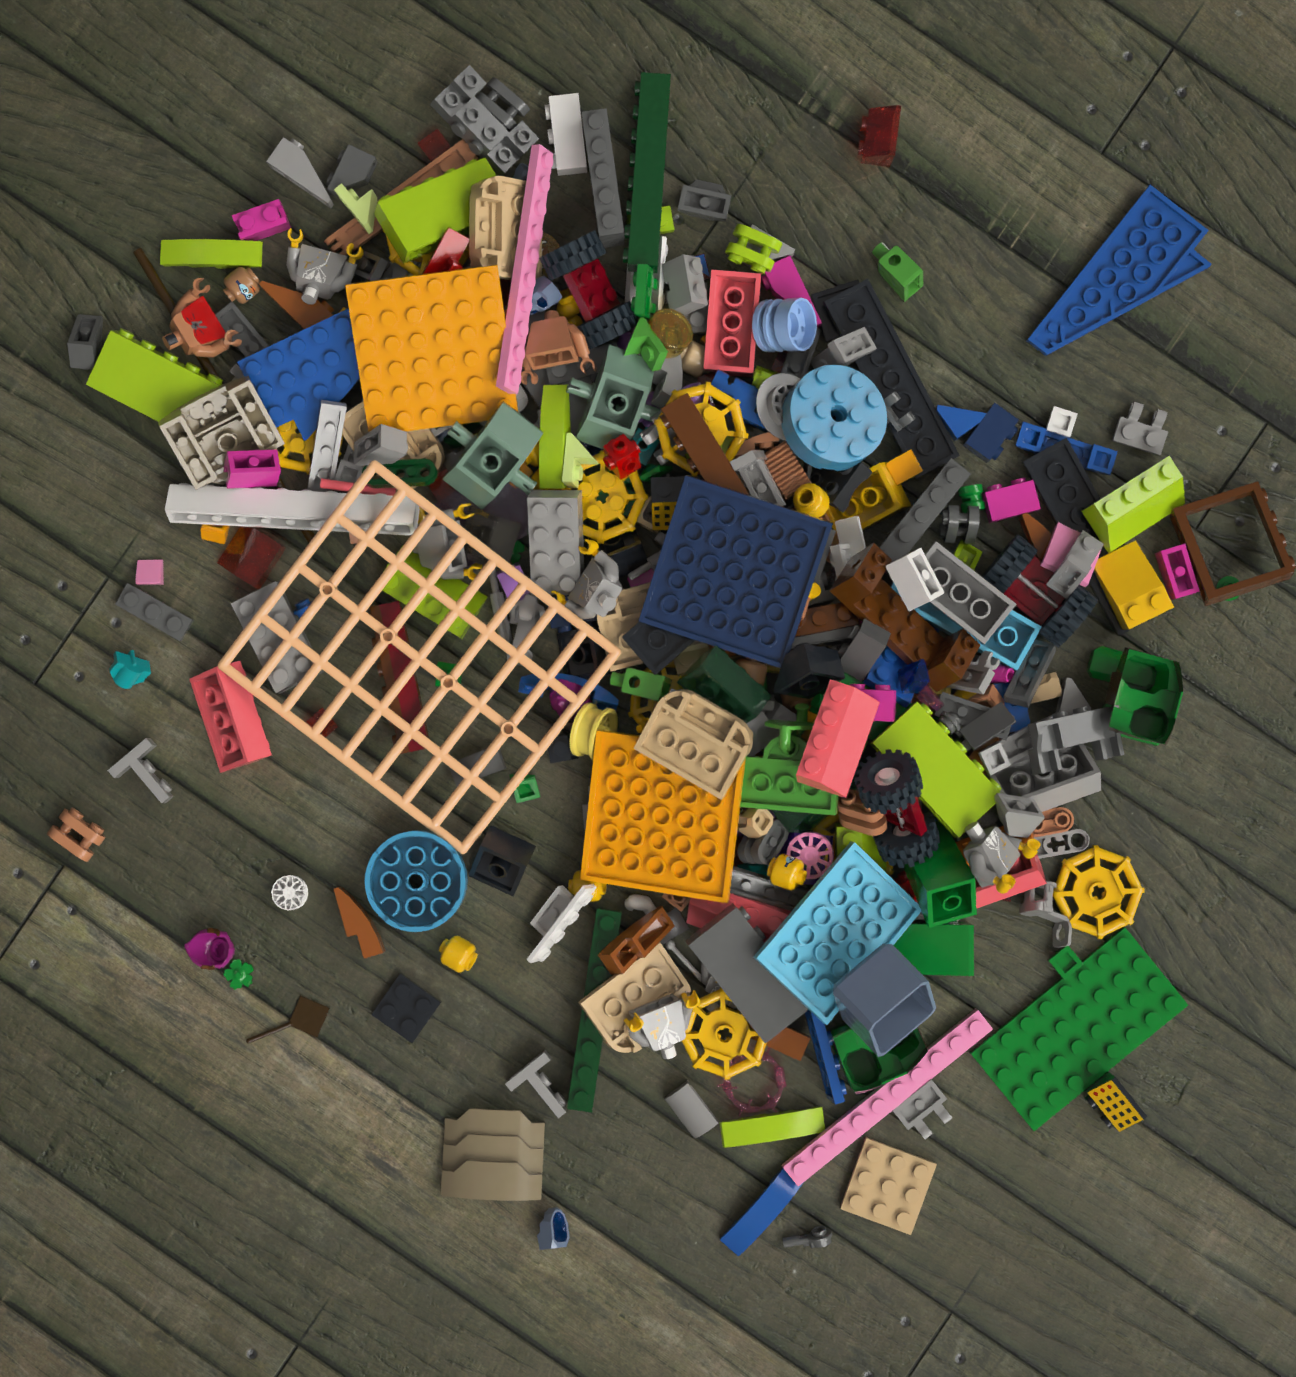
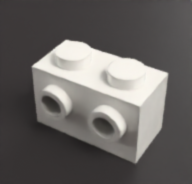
[885,548,944,611]

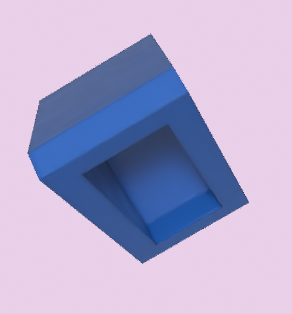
[935,405,987,441]

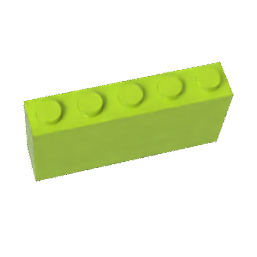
[374,157,496,264]
[86,328,223,422]
[869,702,1002,838]

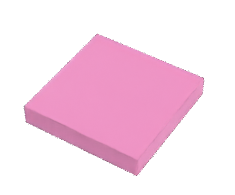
[1040,522,1102,587]

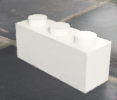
[545,93,587,176]

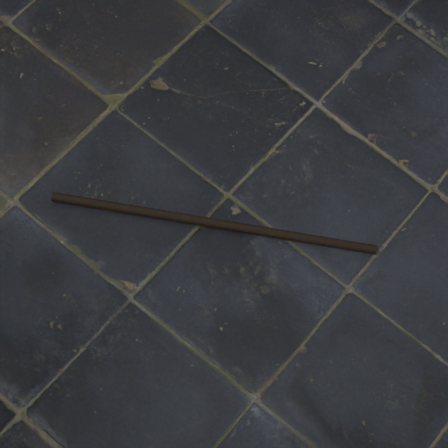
[133,248,315,543]

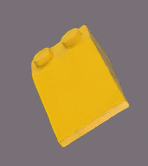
[826,462,911,532]
[1094,540,1174,630]

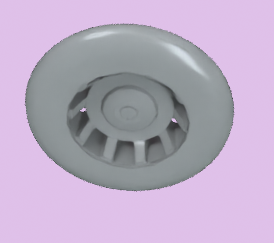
[756,373,801,441]

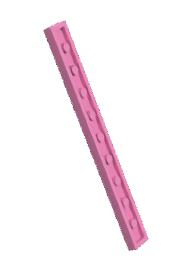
[496,144,553,394]
[782,1008,993,1186]

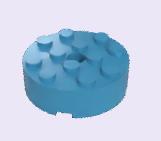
[781,365,887,471]
[365,830,468,932]

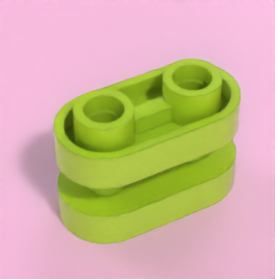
[725,224,783,274]

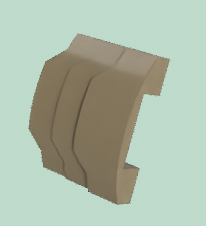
[158,376,285,490]
[441,1108,545,1201]

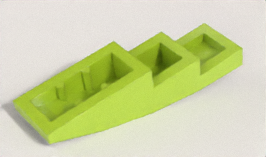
[160,239,263,269]
[539,384,571,489]
[719,1106,825,1148]

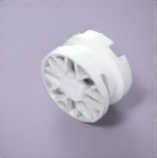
[271,875,309,910]

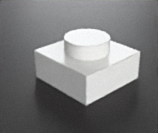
[1046,406,1078,438]

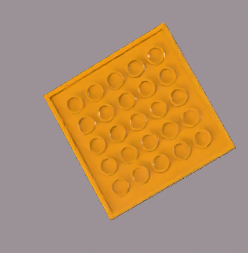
[345,264,519,432]
[580,730,746,903]

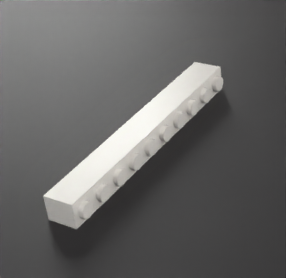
[165,483,420,535]

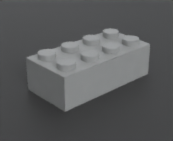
[527,490,585,595]
[925,541,1016,644]
[231,581,324,694]
[987,744,1101,812]

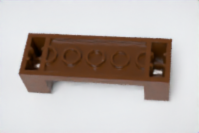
[830,543,980,692]

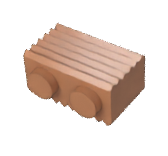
[765,441,811,501]

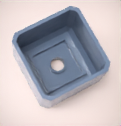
[833,944,936,1057]

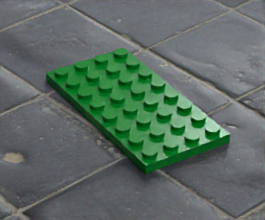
[970,927,1188,1131]

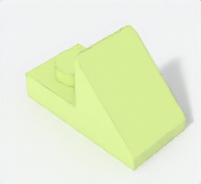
[334,183,377,234]
[562,433,599,488]

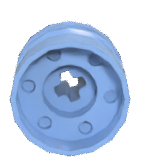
[752,298,817,352]

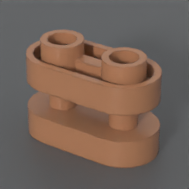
[837,789,887,836]
[1033,807,1074,837]
[47,808,106,862]

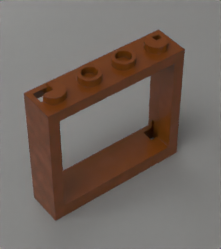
[1169,481,1296,606]

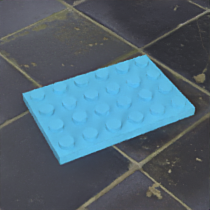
[753,841,921,1025]

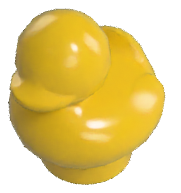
[556,288,583,327]

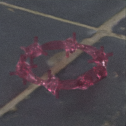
[717,1047,787,1117]

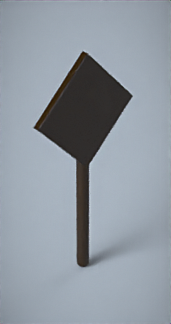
[246,996,330,1044]

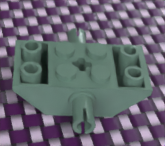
[566,344,661,449]
[442,401,544,509]

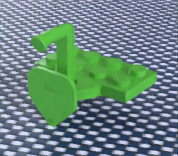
[740,703,838,815]

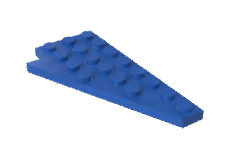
[1027,185,1211,356]
[237,308,360,441]

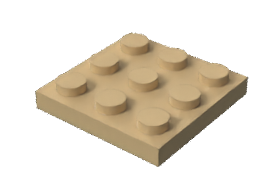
[840,1137,937,1235]

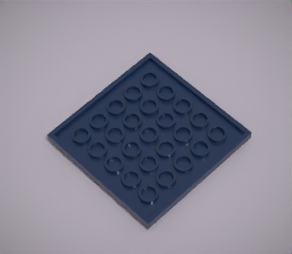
[638,475,833,668]

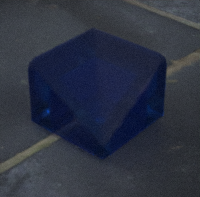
[897,659,930,693]

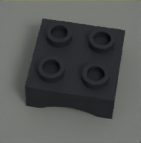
[809,462,872,513]

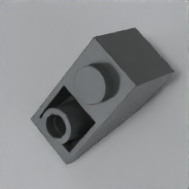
[326,144,378,197]

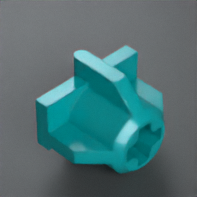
[109,650,151,689]

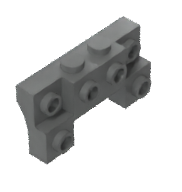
[430,65,539,176]
[1028,705,1125,775]

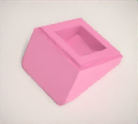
[135,560,164,585]

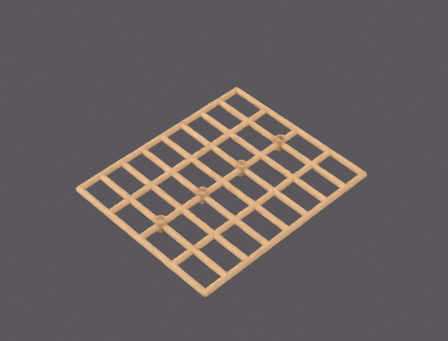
[218,460,621,854]

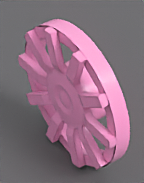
[786,832,834,879]

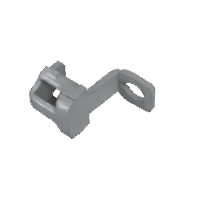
[507,594,545,666]
[1019,881,1072,948]

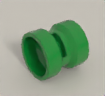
[958,484,986,513]

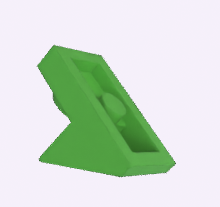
[624,317,668,371]

